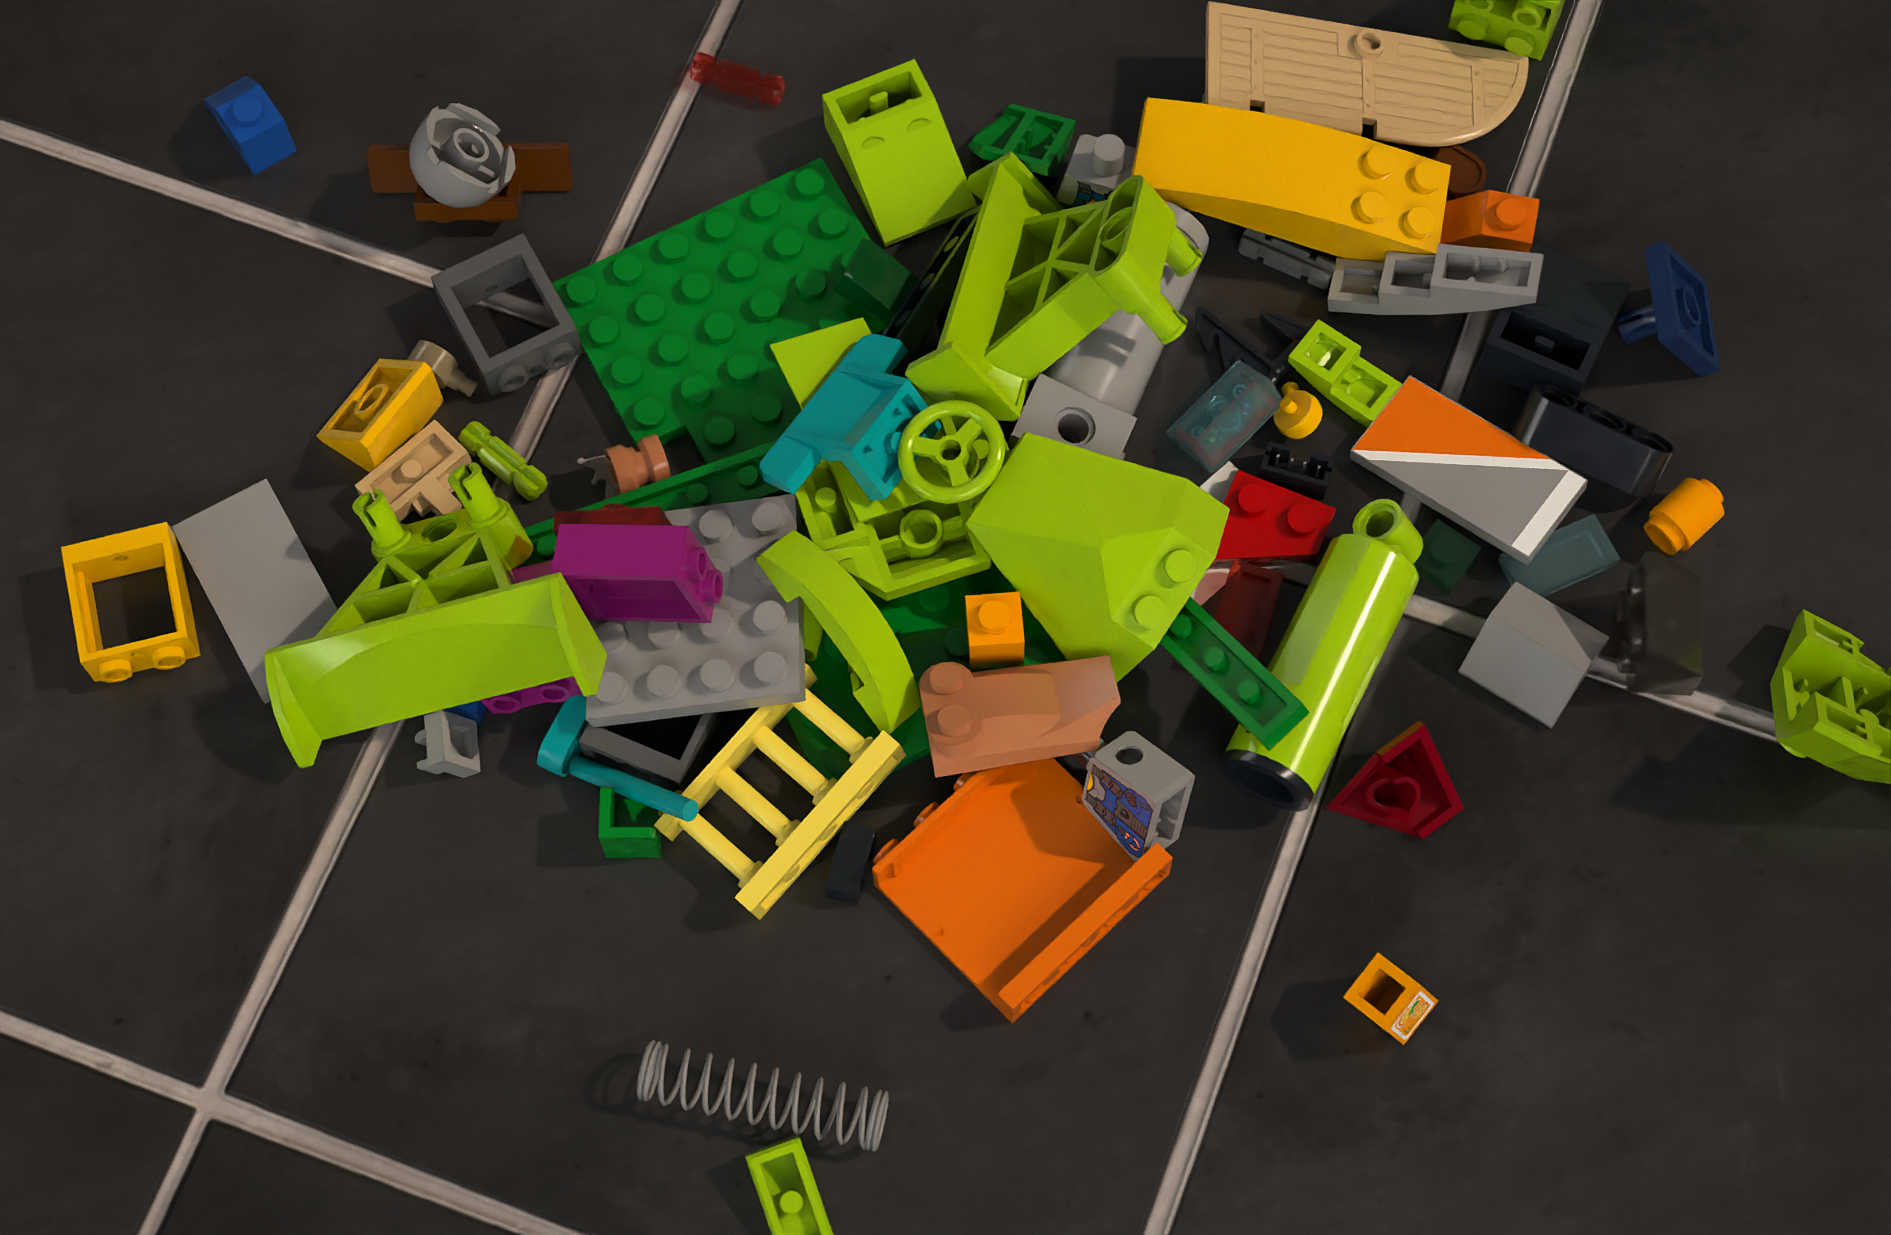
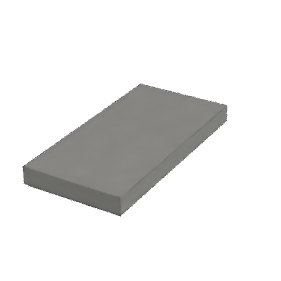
[171,478,338,704]

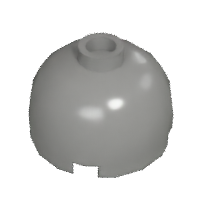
[409,103,516,208]

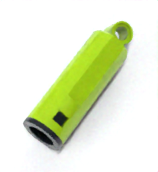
[1219,499,1423,812]

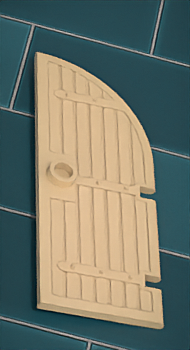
[1205,1,1529,147]

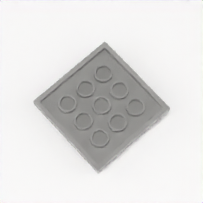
[586,494,806,728]

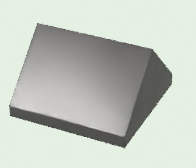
[1458,581,1609,729]

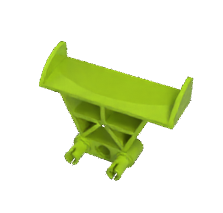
[905,151,1203,421]
[264,462,608,768]

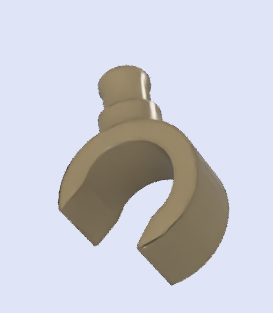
[407,340,478,397]

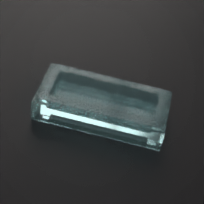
[1498,514,1620,597]

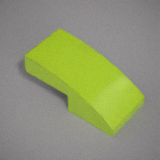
[1288,319,1402,428]

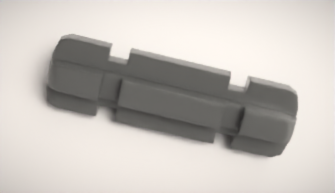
[1238,228,1336,289]

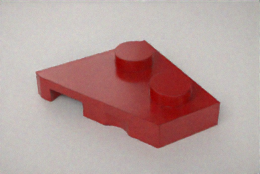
[1210,470,1336,567]

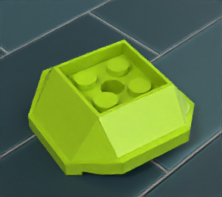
[795,381,1011,601]

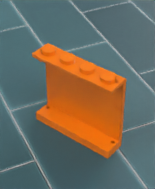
[872,758,1173,1024]

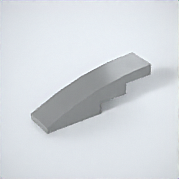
[1328,243,1544,315]

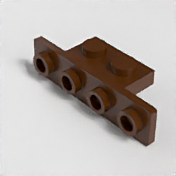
[366,143,573,223]

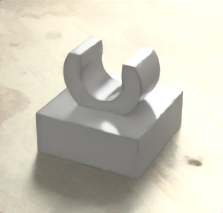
[415,710,481,778]

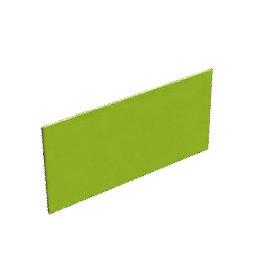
[770,317,951,523]

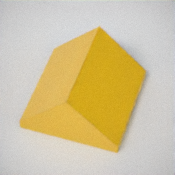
[316,359,444,472]

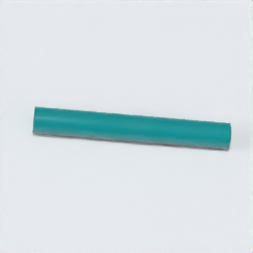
[569,756,699,822]

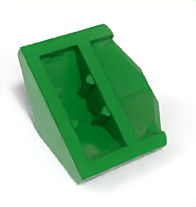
[968,104,1076,178]

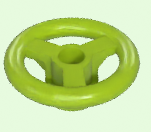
[897,400,1005,504]

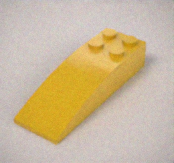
[1130,98,1451,263]

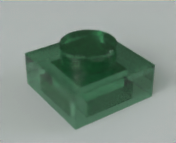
[1413,519,1482,595]

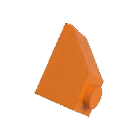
[1440,190,1540,252]

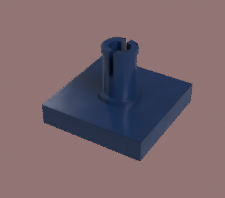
[1618,241,1720,377]

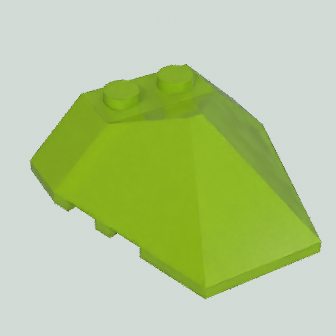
[964,432,1230,683]
[1770,609,1891,784]

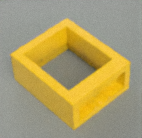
[61,522,201,683]

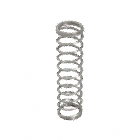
[637,1040,889,1152]

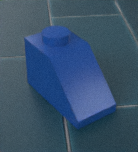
[203,75,297,175]

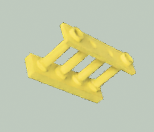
[654,663,906,920]

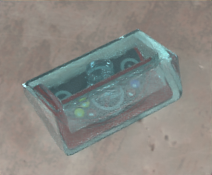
[1166,360,1283,473]

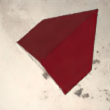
[1325,721,1464,840]

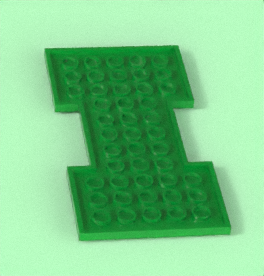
[552,157,1067,781]

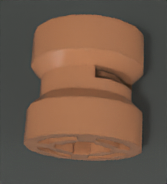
[604,434,671,495]

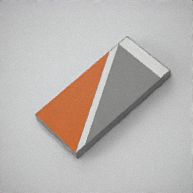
[1350,375,1588,566]

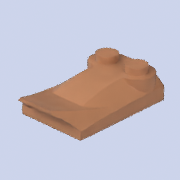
[917,655,1121,778]

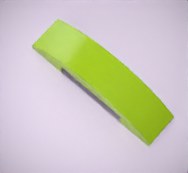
[755,530,921,734]

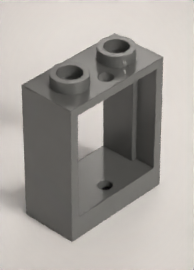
[430,233,584,397]
[579,711,727,792]

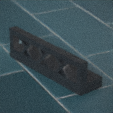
[881,205,982,378]

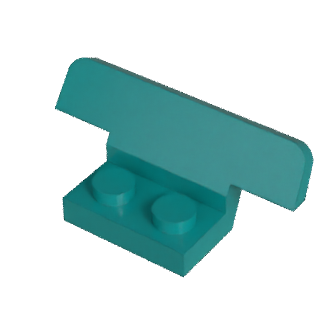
[760,334,942,501]

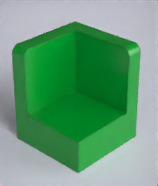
[598,786,662,858]

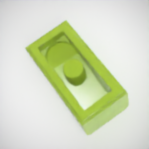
[745,1135,833,1235]

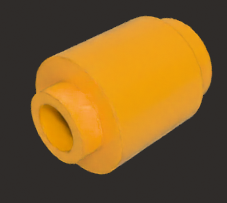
[1644,477,1724,555]

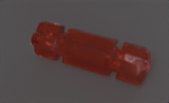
[690,52,786,106]

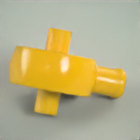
[1274,382,1323,439]

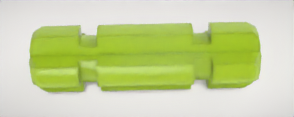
[458,421,548,501]

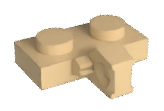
[354,420,472,521]

